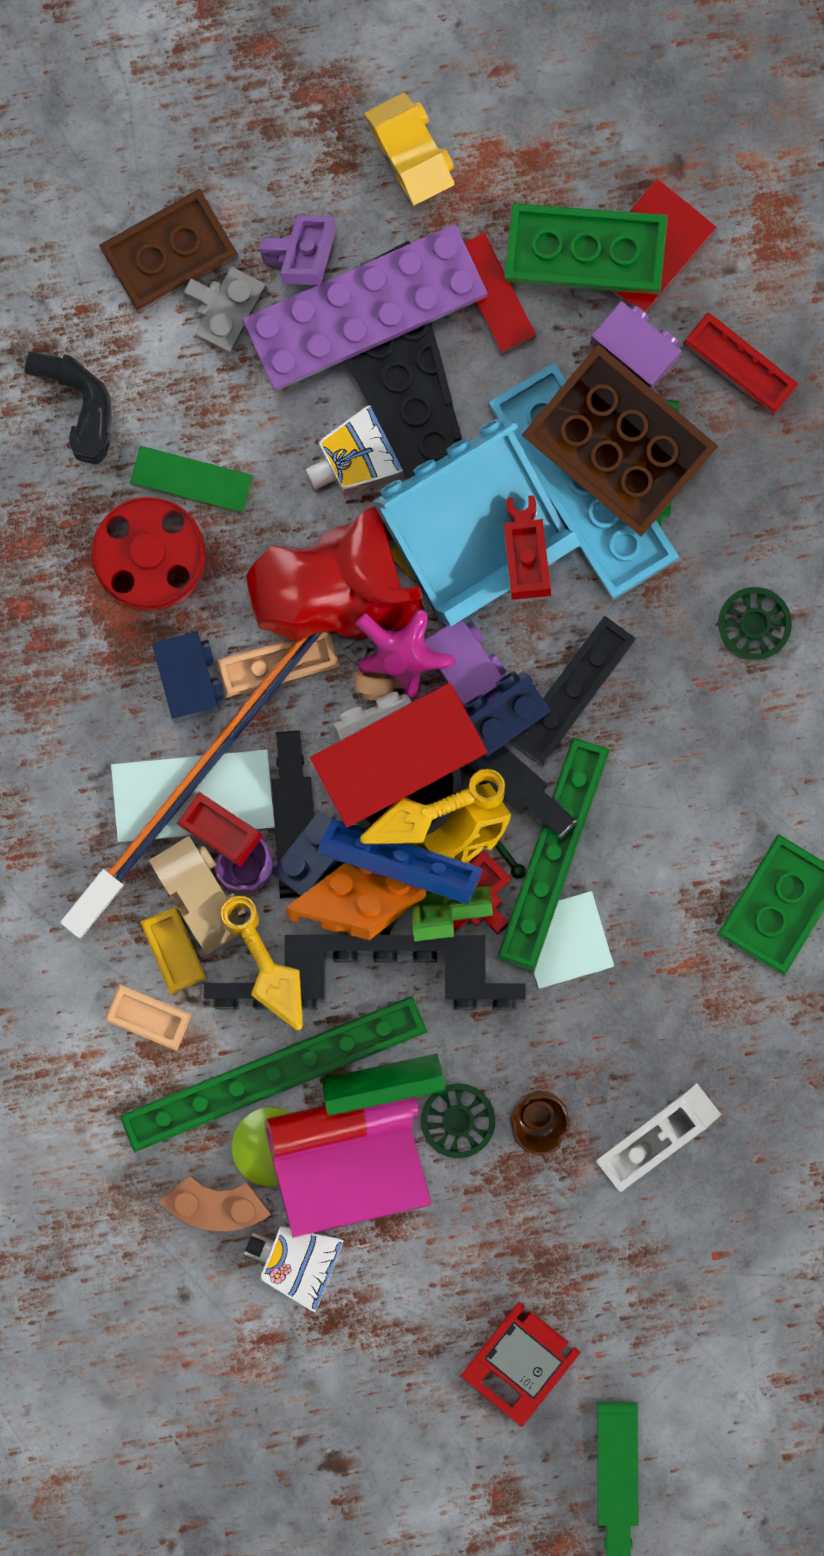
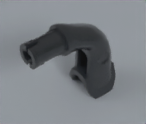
[25,351,112,465]

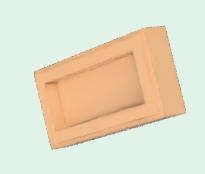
[104,984,193,1051]

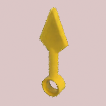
[360,769,505,844]
[221,896,303,1030]

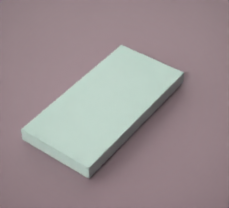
[111,750,275,843]

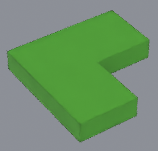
[412,886,493,941]

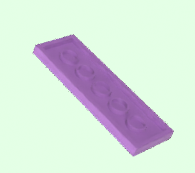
[242,224,488,391]

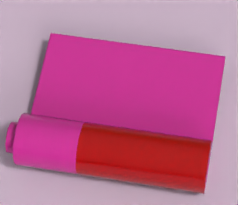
[264,1097,431,1238]

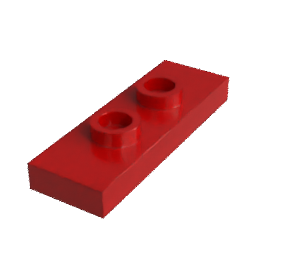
[683,312,799,416]

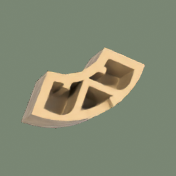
[149,836,246,955]

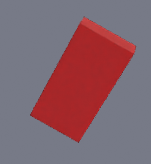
[176,792,263,868]

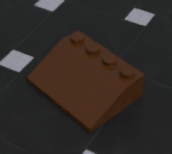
[522,344,719,537]

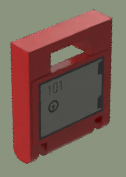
[458,1301,581,1428]

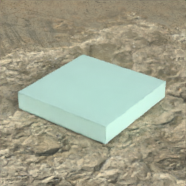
[533,891,614,989]

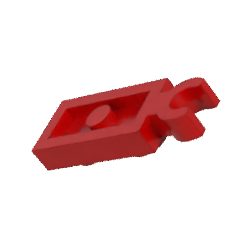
[504,495,551,600]

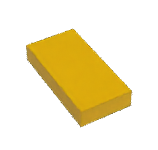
[140,906,207,995]

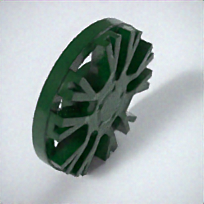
[718,587,792,660]
[421,1084,495,1158]

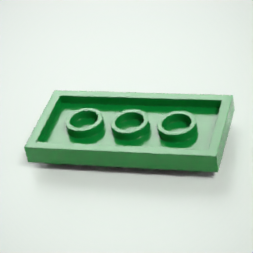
[505,203,668,295]

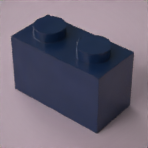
[152,631,224,724]

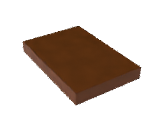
[99,189,238,314]

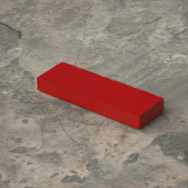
[465,233,536,355]

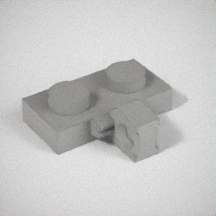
[184,267,266,355]

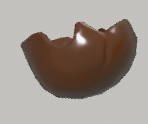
[509,1090,570,1156]

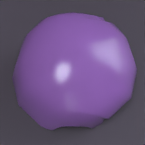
[214,839,274,894]

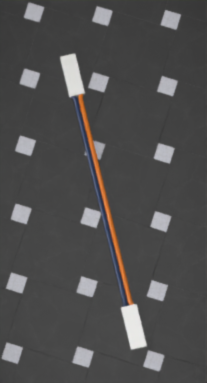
[60,633,322,940]

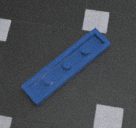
[318,818,482,904]

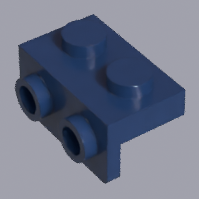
[271,810,344,896]

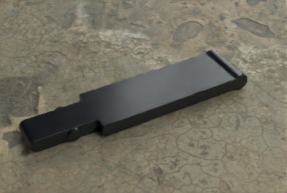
[272,730,314,899]
[466,745,577,839]

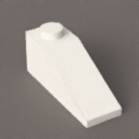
[596,1083,721,1192]

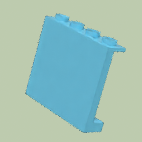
[372,419,581,626]

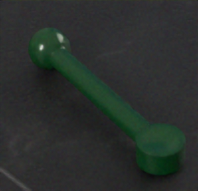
[495,840,526,879]

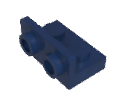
[464,671,551,756]

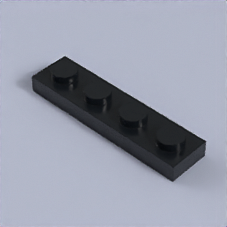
[511,615,636,765]

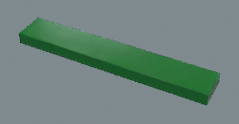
[497,737,610,972]

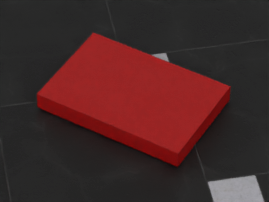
[610,179,717,313]

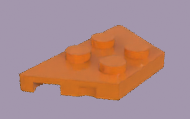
[286,863,426,940]

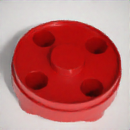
[92,497,206,612]

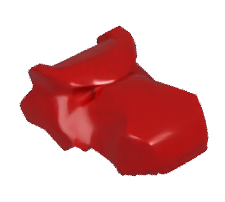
[246,506,425,641]

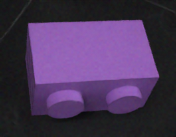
[590,301,682,390]
[424,619,507,706]

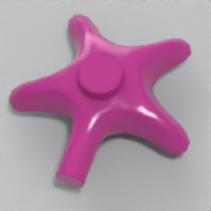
[355,610,456,700]

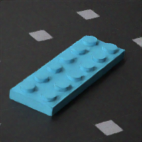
[489,362,679,601]

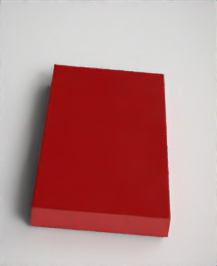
[309,682,488,828]

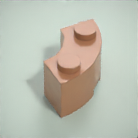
[159,1176,273,1232]

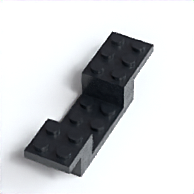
[204,935,526,1010]

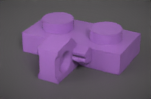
[259,215,337,285]

